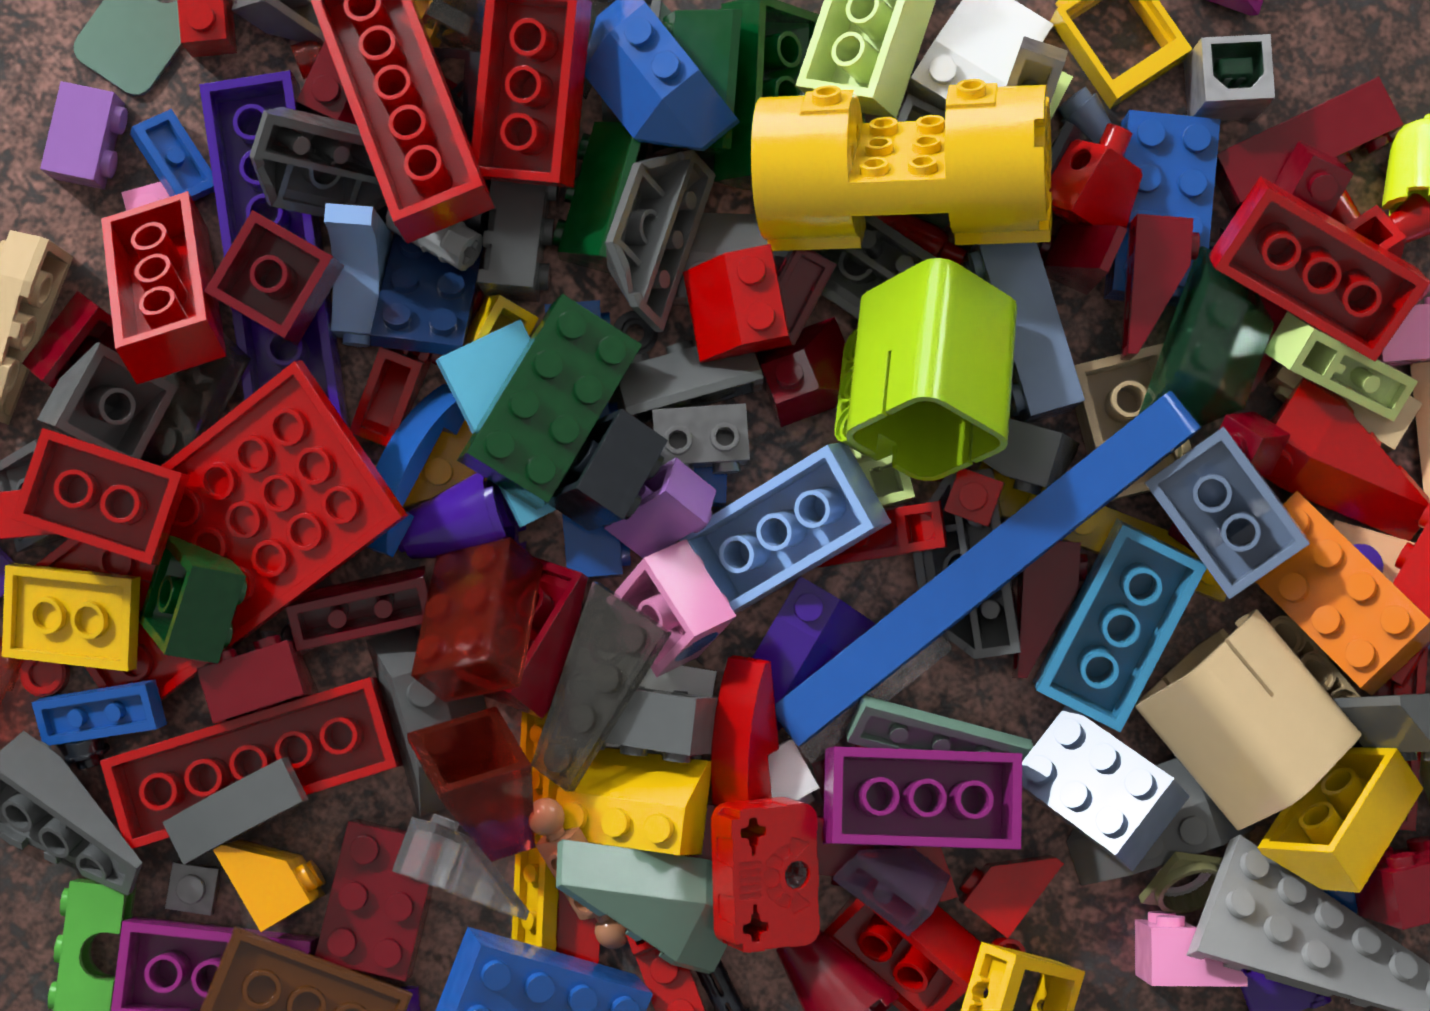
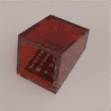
[407,706,536,862]

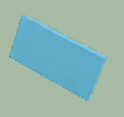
[436,319,556,528]

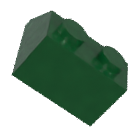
[139,535,247,664]

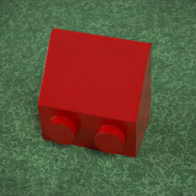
[683,244,792,363]

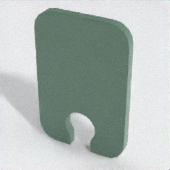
[74,0,182,96]

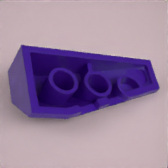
[752,576,876,732]

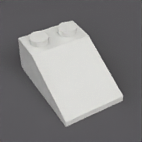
[907,0,1054,112]

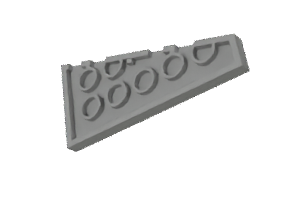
[1186,835,1430,1011]

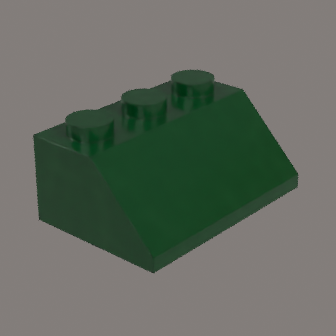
[652,9,742,159]
[552,121,648,274]

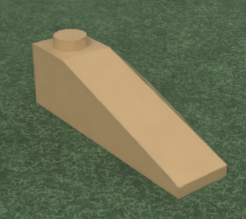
[0,230,73,425]

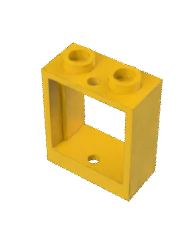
[1050,0,1192,109]
[961,942,1085,1011]

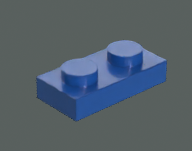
[130,109,215,201]

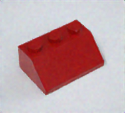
[822,861,981,1011]

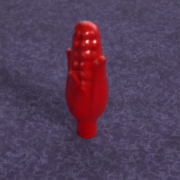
[875,214,968,265]

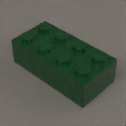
[457,294,642,510]

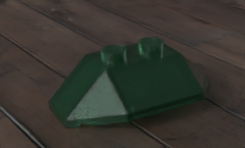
[1138,246,1274,426]

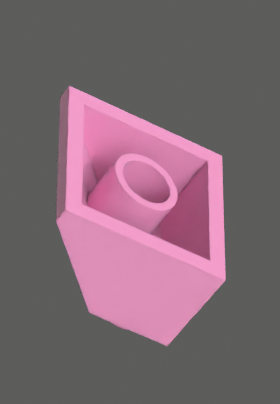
[1135,911,1248,987]

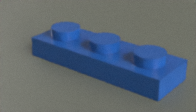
[31,679,167,746]

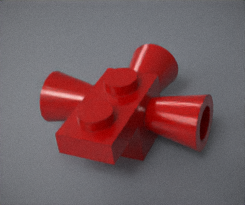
[1330,189,1430,306]

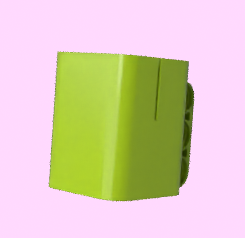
[834,258,1017,481]

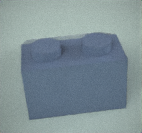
[1145,427,1310,599]

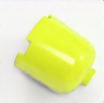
[1382,114,1430,216]

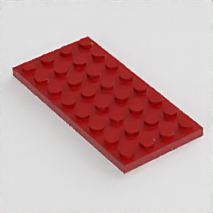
[35,360,408,702]

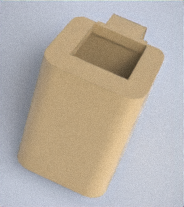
[1134,609,1362,830]

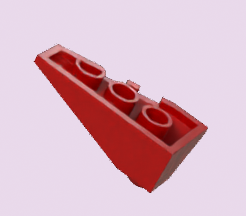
[1263,377,1430,541]

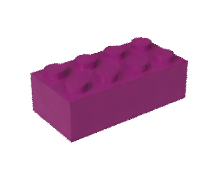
[823,746,1022,850]
[111,916,319,1011]

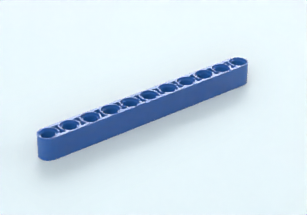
[775,391,1202,748]

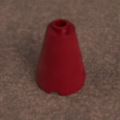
[776,929,900,1011]

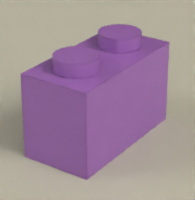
[40,81,128,190]
[604,457,716,558]

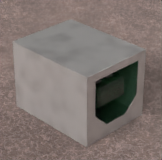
[1184,34,1275,121]

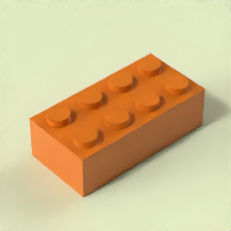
[1255,491,1430,696]

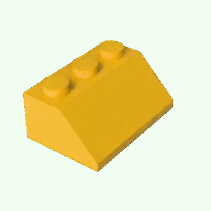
[1257,747,1424,893]
[556,748,711,855]

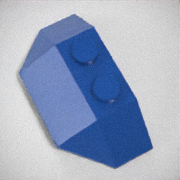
[585,0,740,151]

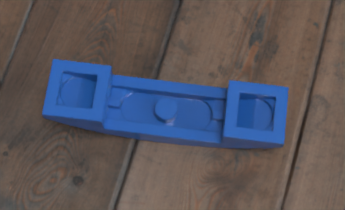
[366,384,465,557]

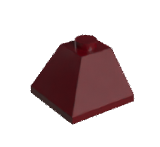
[755,317,845,427]

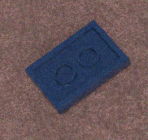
[370,233,485,355]

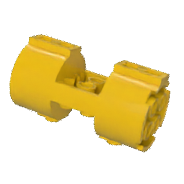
[751,79,1052,251]

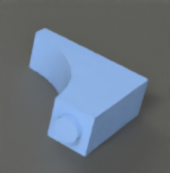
[324,203,393,347]

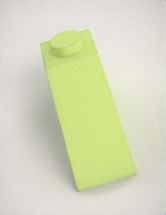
[1264,311,1418,421]

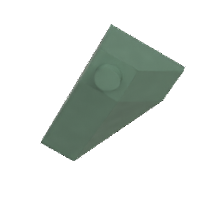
[556,839,727,974]

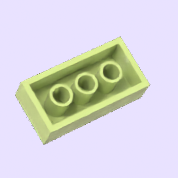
[795,0,936,119]

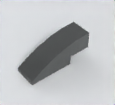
[162,757,309,865]

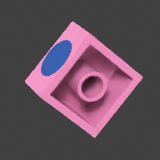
[608,539,736,677]

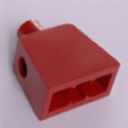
[1049,123,1143,228]

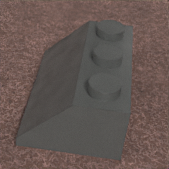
[619,341,763,423]

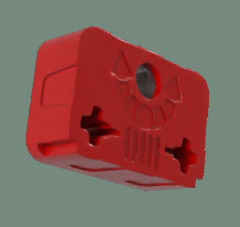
[711,797,820,953]

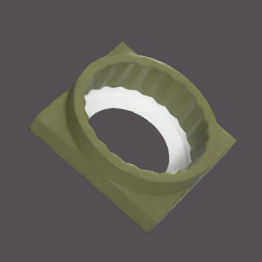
[1138,852,1223,914]

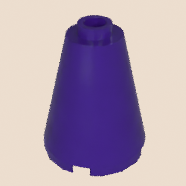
[398,473,527,559]

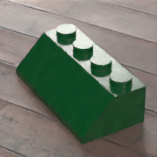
[714,0,819,190]

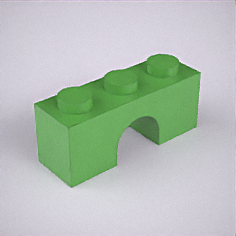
[48,878,136,1011]

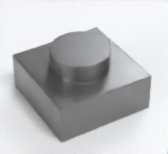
[165,861,222,916]

